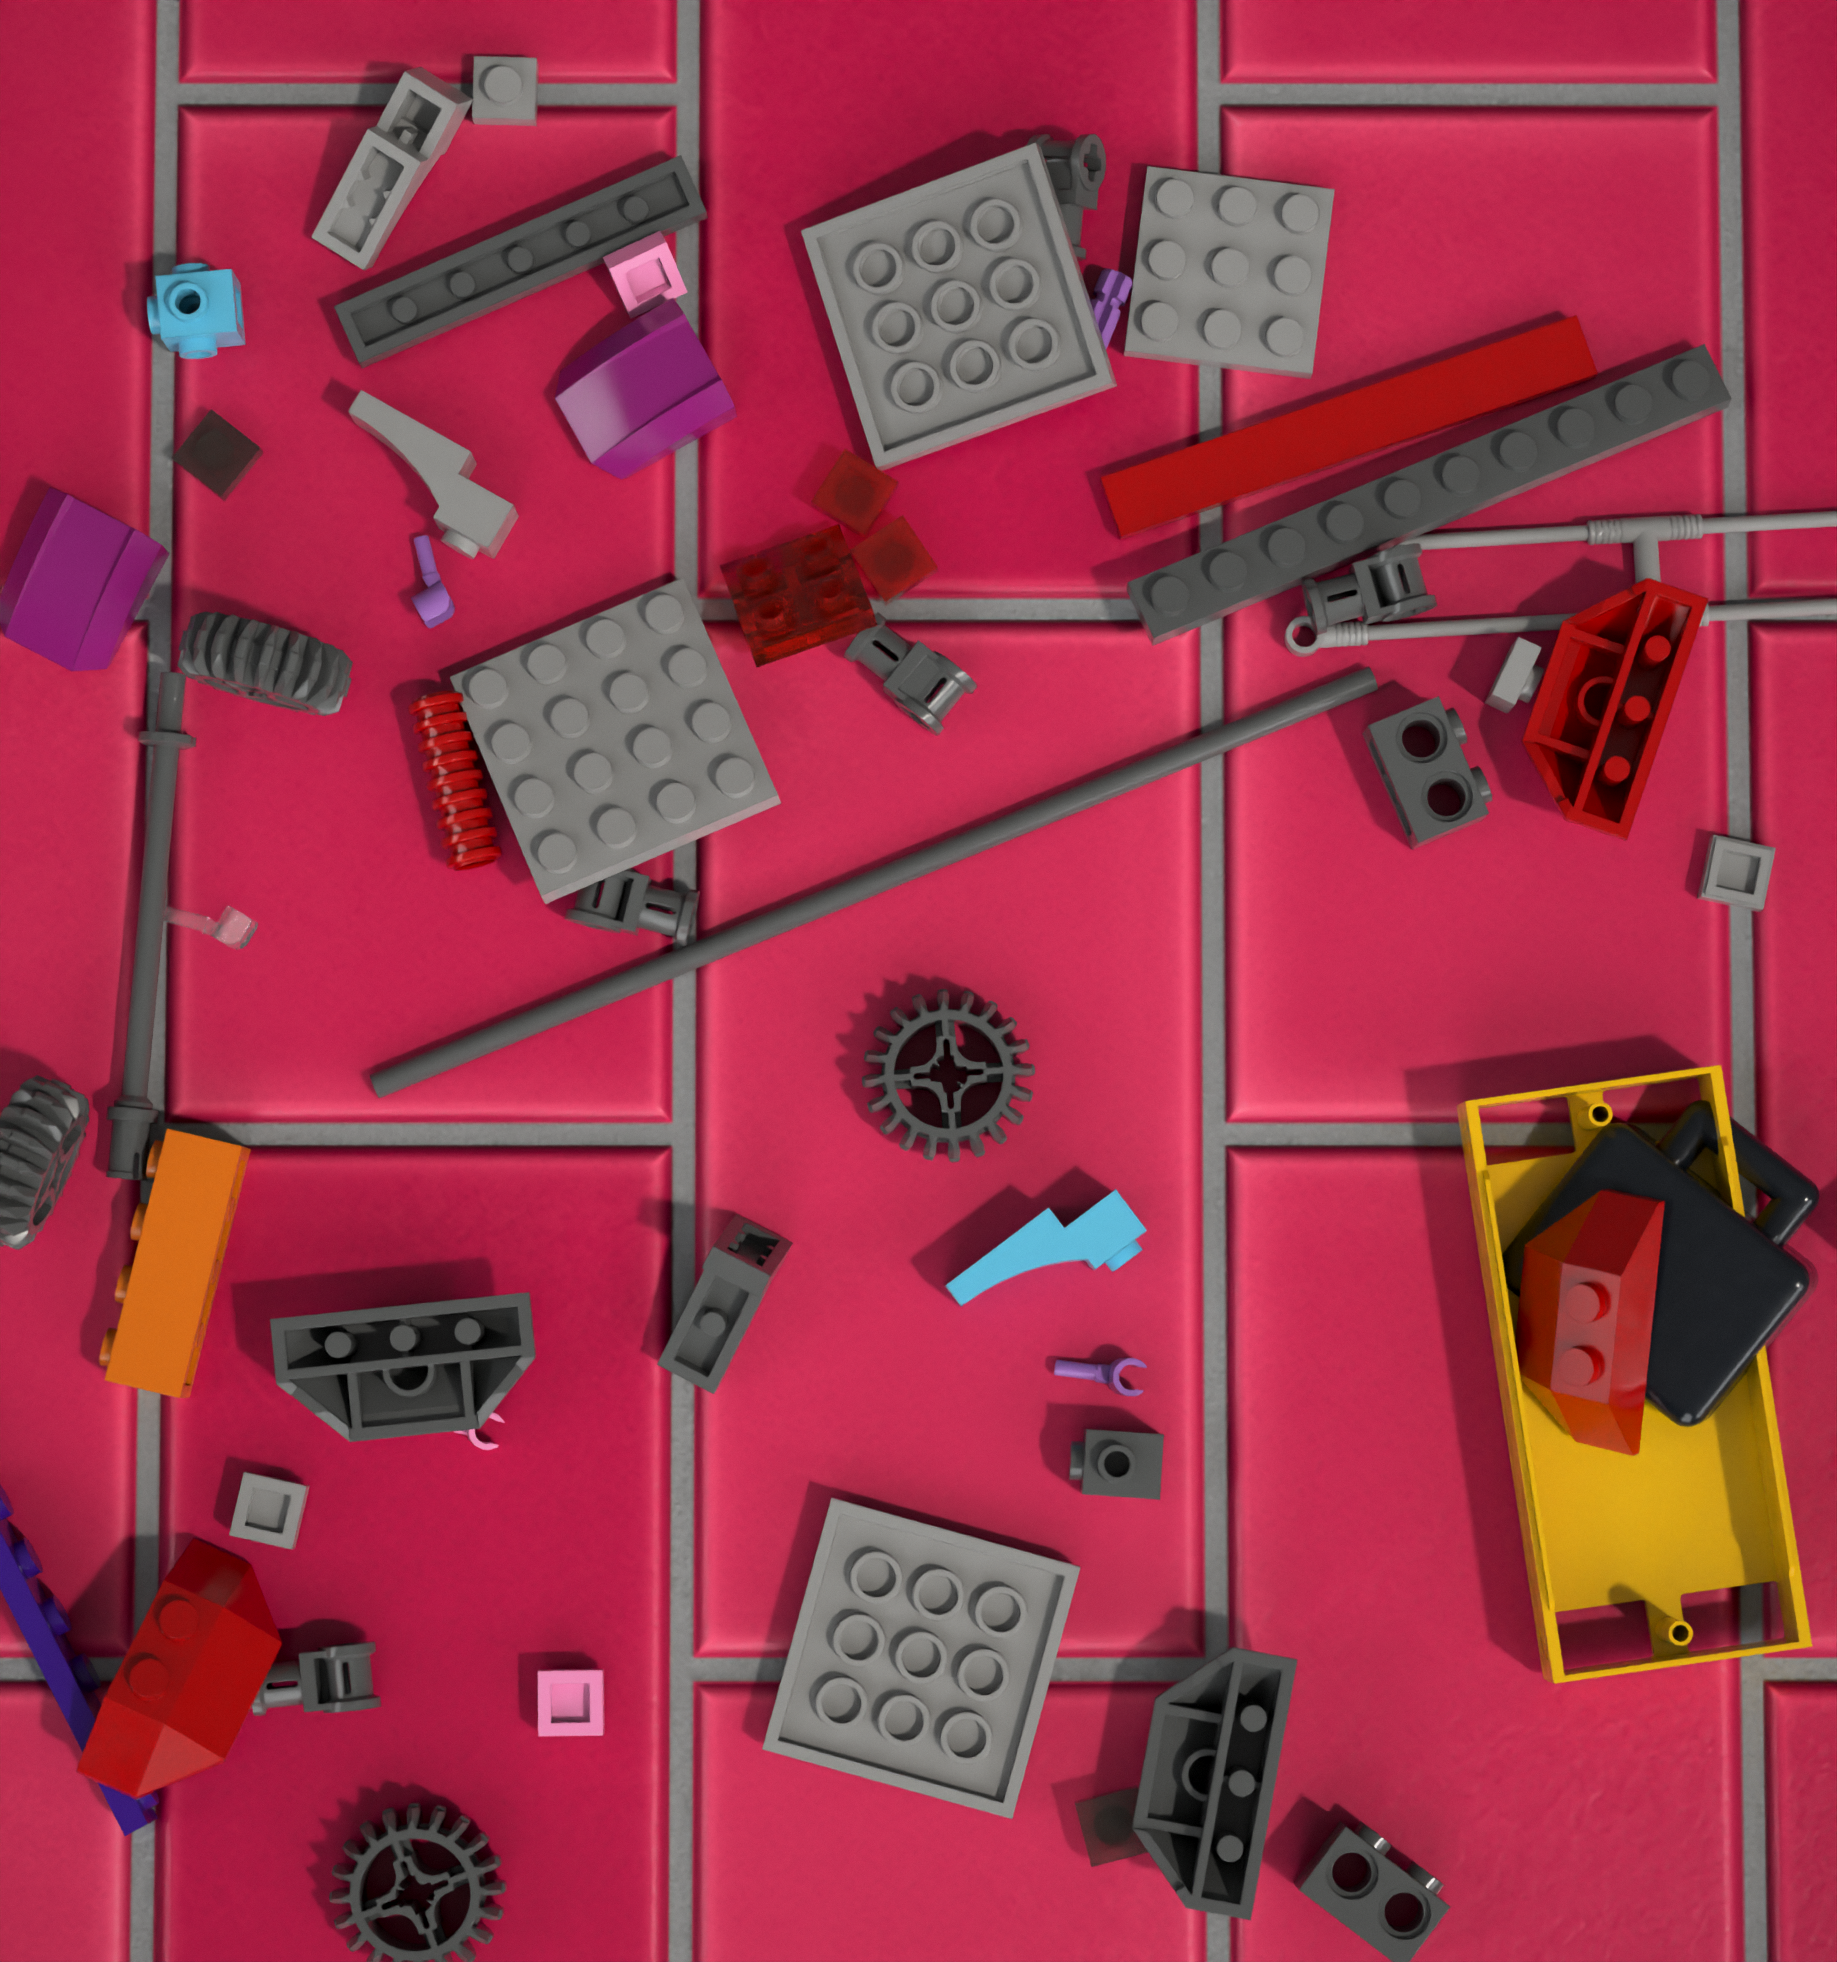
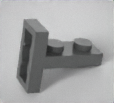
[657,1214,793,1394]

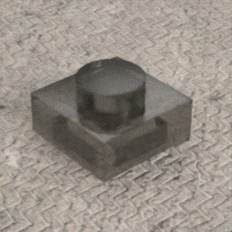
[172,409,264,501]
[1074,1785,1148,1867]

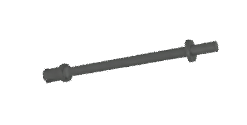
[106,672,196,1181]

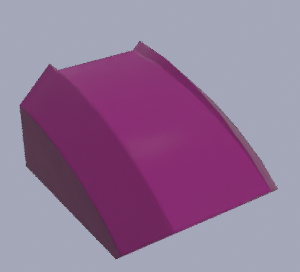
[555,298,737,480]
[0,487,170,671]

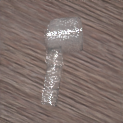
[164,905,258,950]

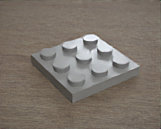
[1123,166,1335,379]

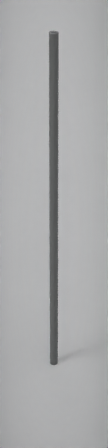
[370,666,1378,1099]

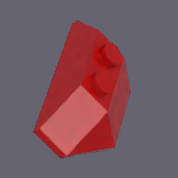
[1521,578,1709,841]
[1515,1189,1665,1456]
[76,1538,282,1800]

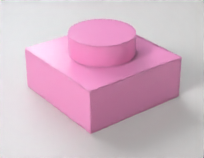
[603,231,687,318]
[538,1669,605,1736]

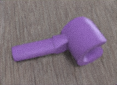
[411,535,455,629]
[1054,1358,1147,1396]

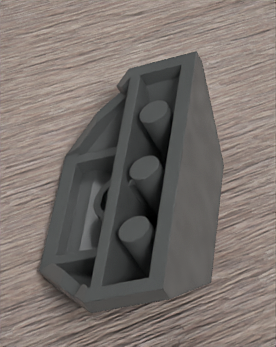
[270,1292,536,1442]
[1132,1647,1297,1920]

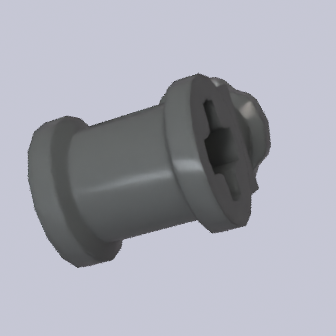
[1027,134,1106,261]
[1301,543,1438,635]
[843,612,978,736]
[564,868,700,946]
[252,1641,381,1716]

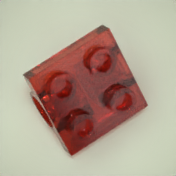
[720,524,878,667]

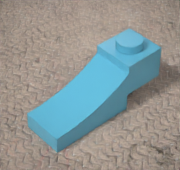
[945,1189,1147,1307]

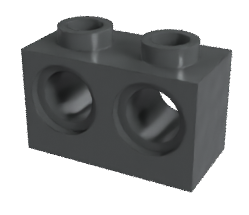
[1362,696,1492,850]
[1294,1821,1450,1962]

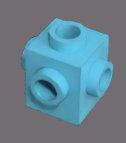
[147,263,246,359]

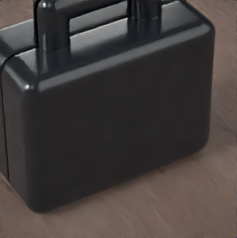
[1502,1100,1819,1427]

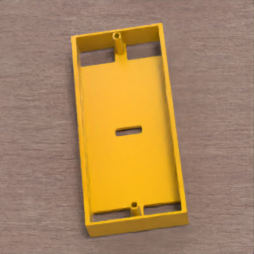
[1457,1065,1812,1684]

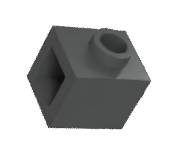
[1069,1429,1164,1500]

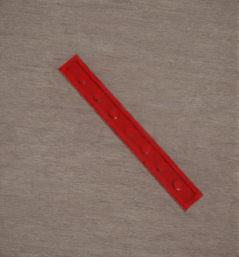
[1100,315,1598,540]

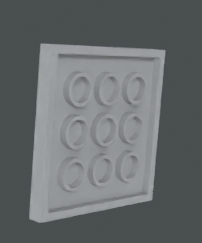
[801,143,1117,471]
[450,578,781,904]
[762,1497,1080,1819]

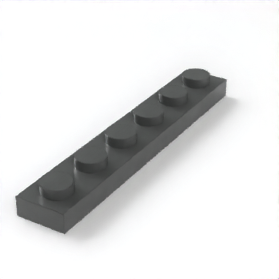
[334,155,708,368]

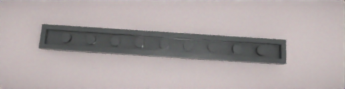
[1127,344,1732,646]

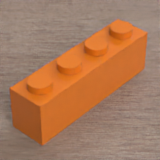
[99,1128,251,1398]

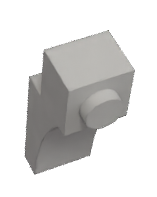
[312,67,473,270]
[348,390,519,559]

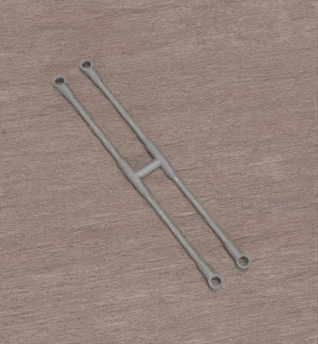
[1284,511,1837,657]

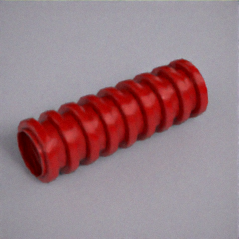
[408,690,502,871]

